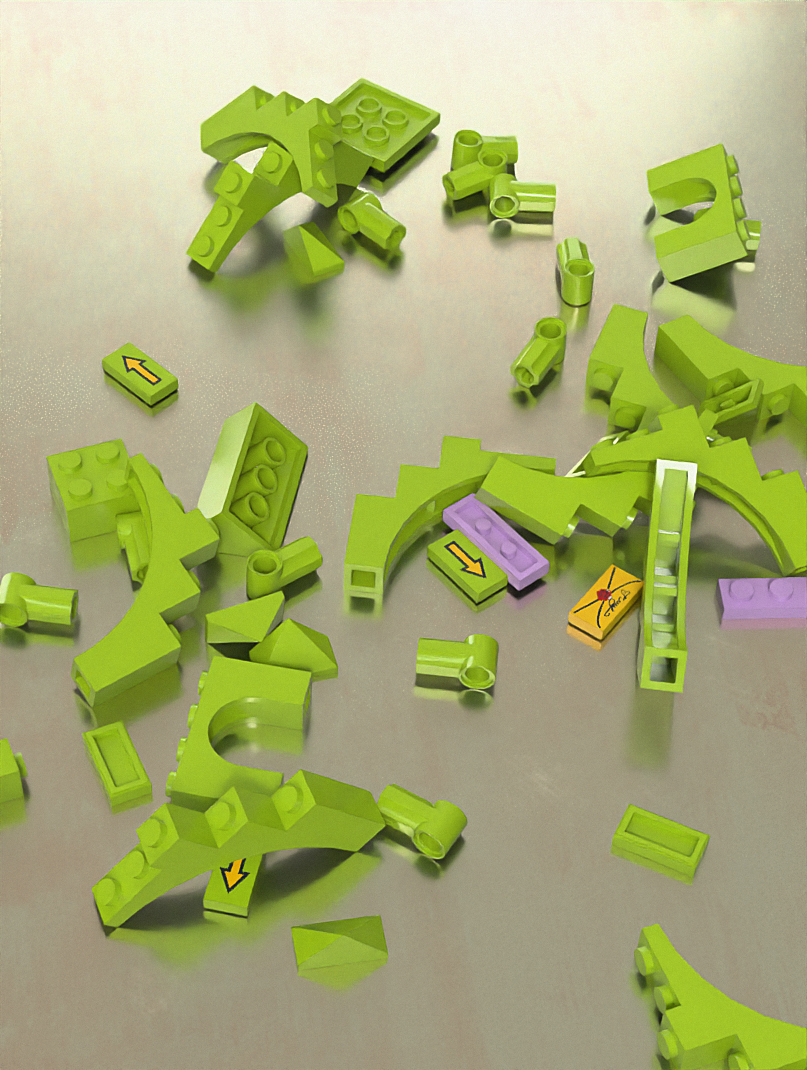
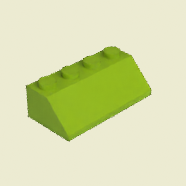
[197,402,309,557]

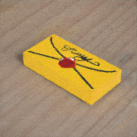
[568,564,644,640]

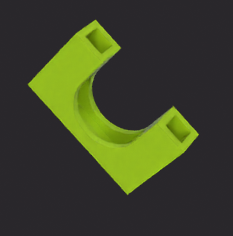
[646,143,751,283]
[165,656,312,813]

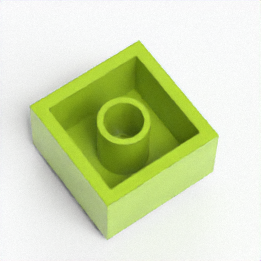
[46,438,140,542]

